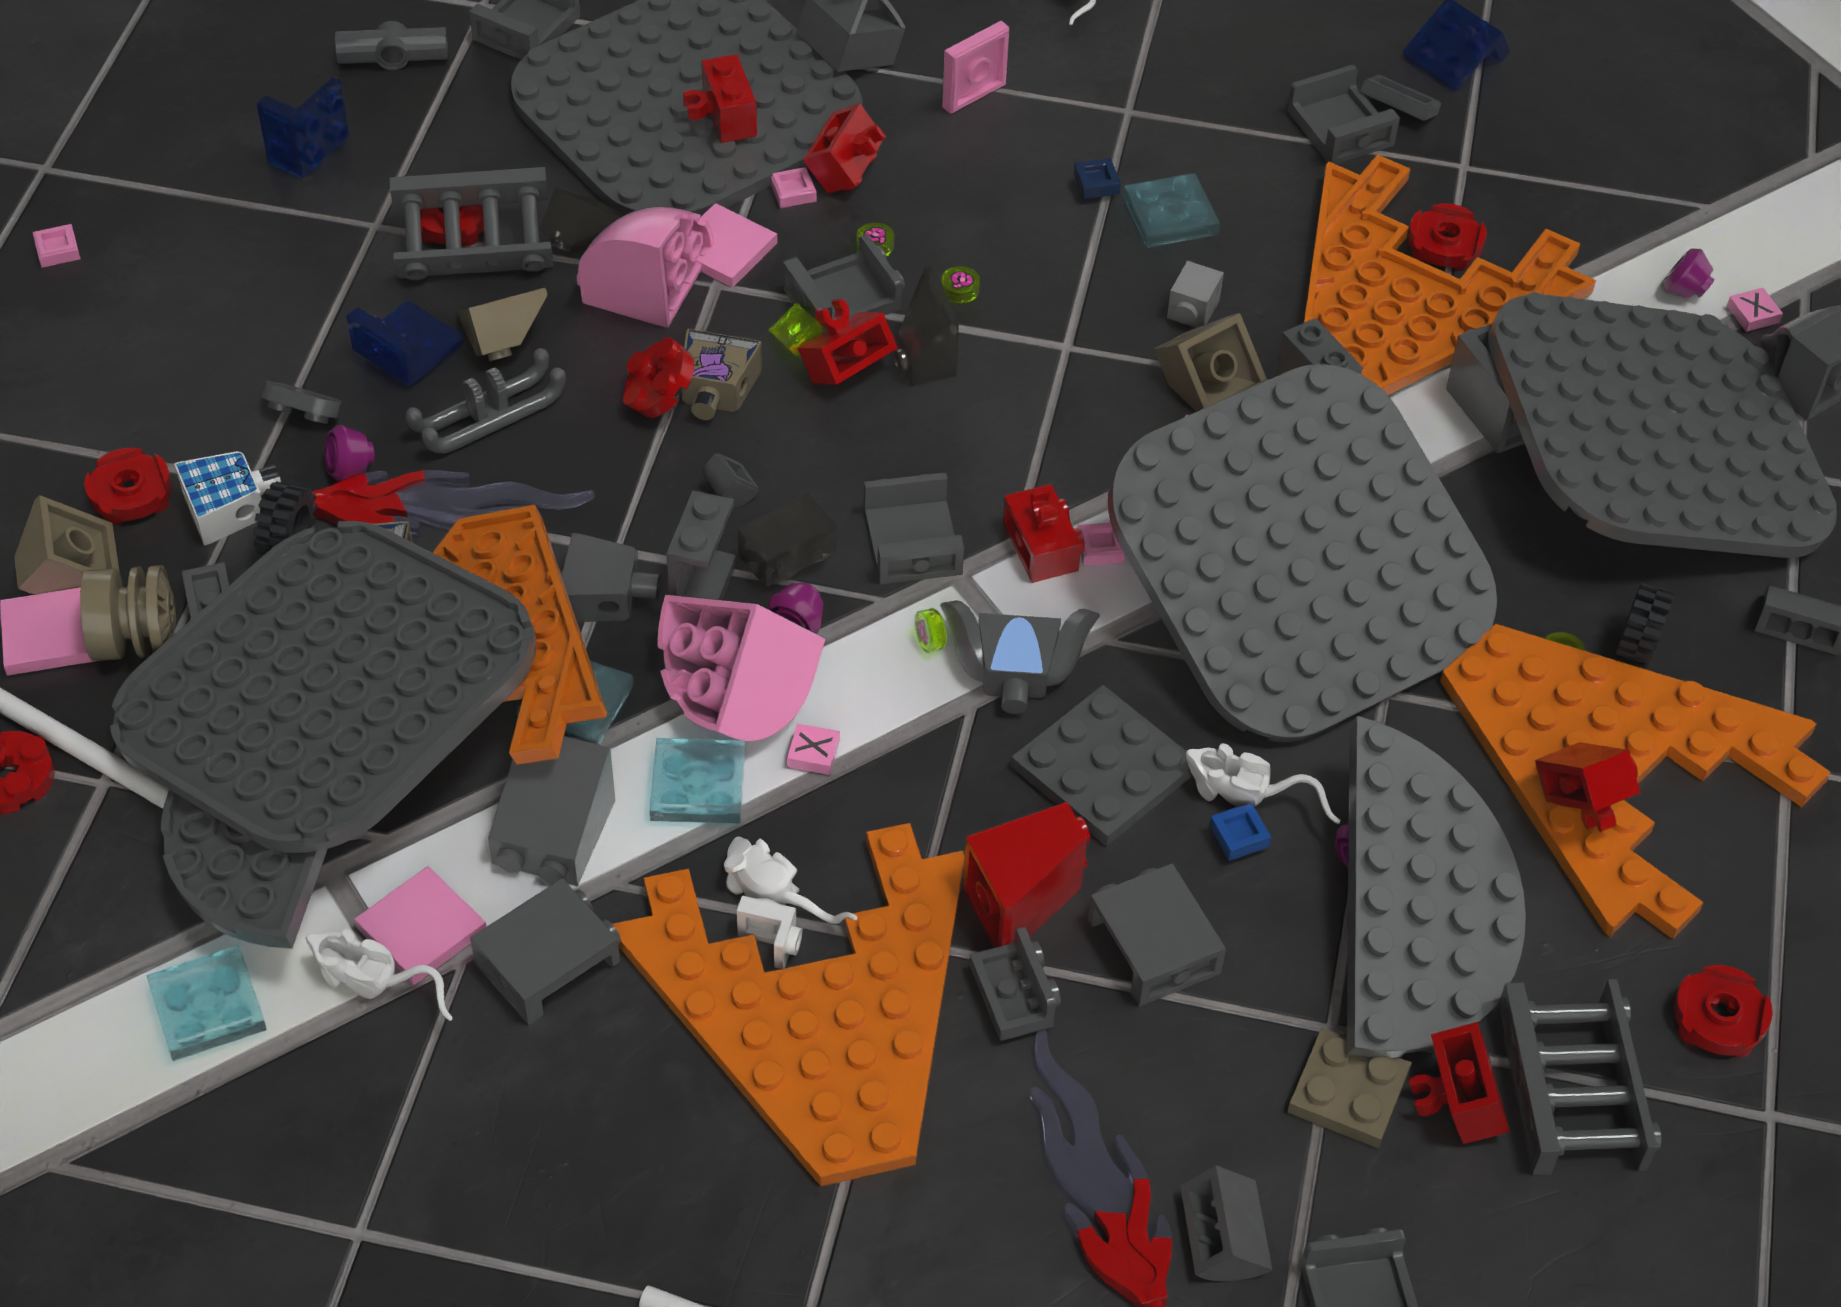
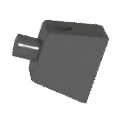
[561,533,661,622]

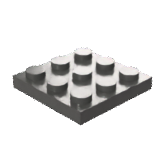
[1011,685,1193,847]

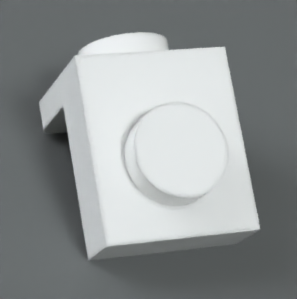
[737,896,803,969]

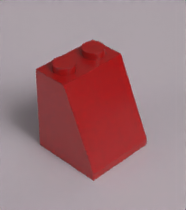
[963,802,1090,948]

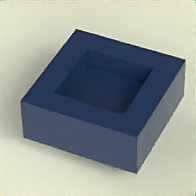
[1074,158,1121,199]

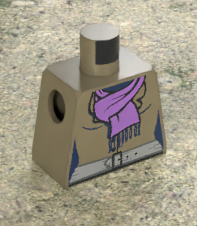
[681,329,762,420]

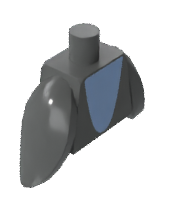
[940,600,1100,714]

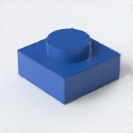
[1209,803,1271,861]

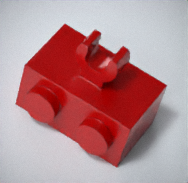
[683,54,757,143]
[803,104,886,194]
[797,299,898,385]
[1003,484,1085,583]
[1535,742,1640,832]
[1409,1022,1510,1144]

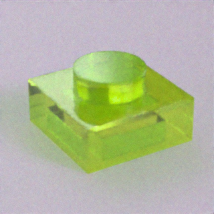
[769,303,824,357]

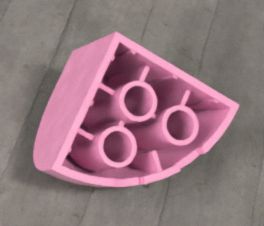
[577,207,714,328]
[658,595,825,741]

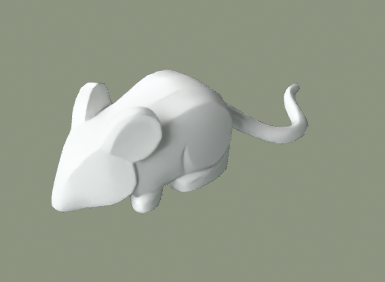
[1186,743,1340,824]
[724,837,858,924]
[306,928,452,1021]

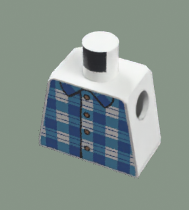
[174,451,281,546]

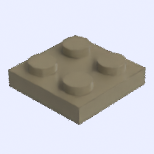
[1287,1028,1412,1149]

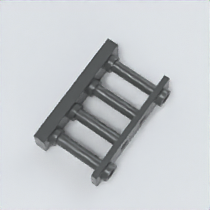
[389,167,553,280]
[1497,979,1661,1175]

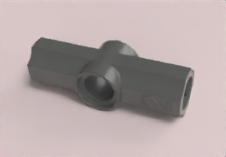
[335,21,449,70]

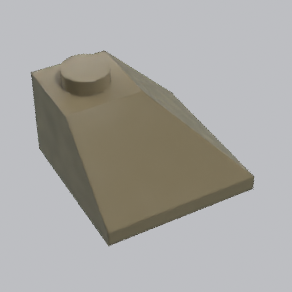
[457,288,547,361]
[1154,313,1267,412]
[14,495,120,595]

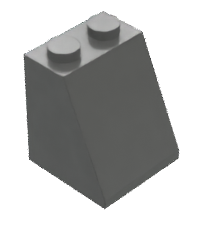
[488,736,616,886]

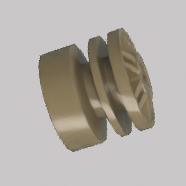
[80,565,176,661]

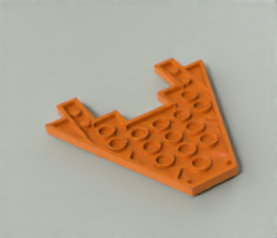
[1304,154,1596,395]
[432,505,607,765]
[1440,624,1831,939]
[613,823,965,1186]

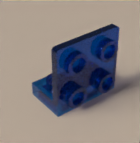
[1403,0,1510,90]
[257,77,350,178]
[346,301,464,386]

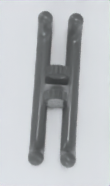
[405,348,566,454]

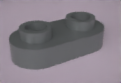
[261,381,342,424]

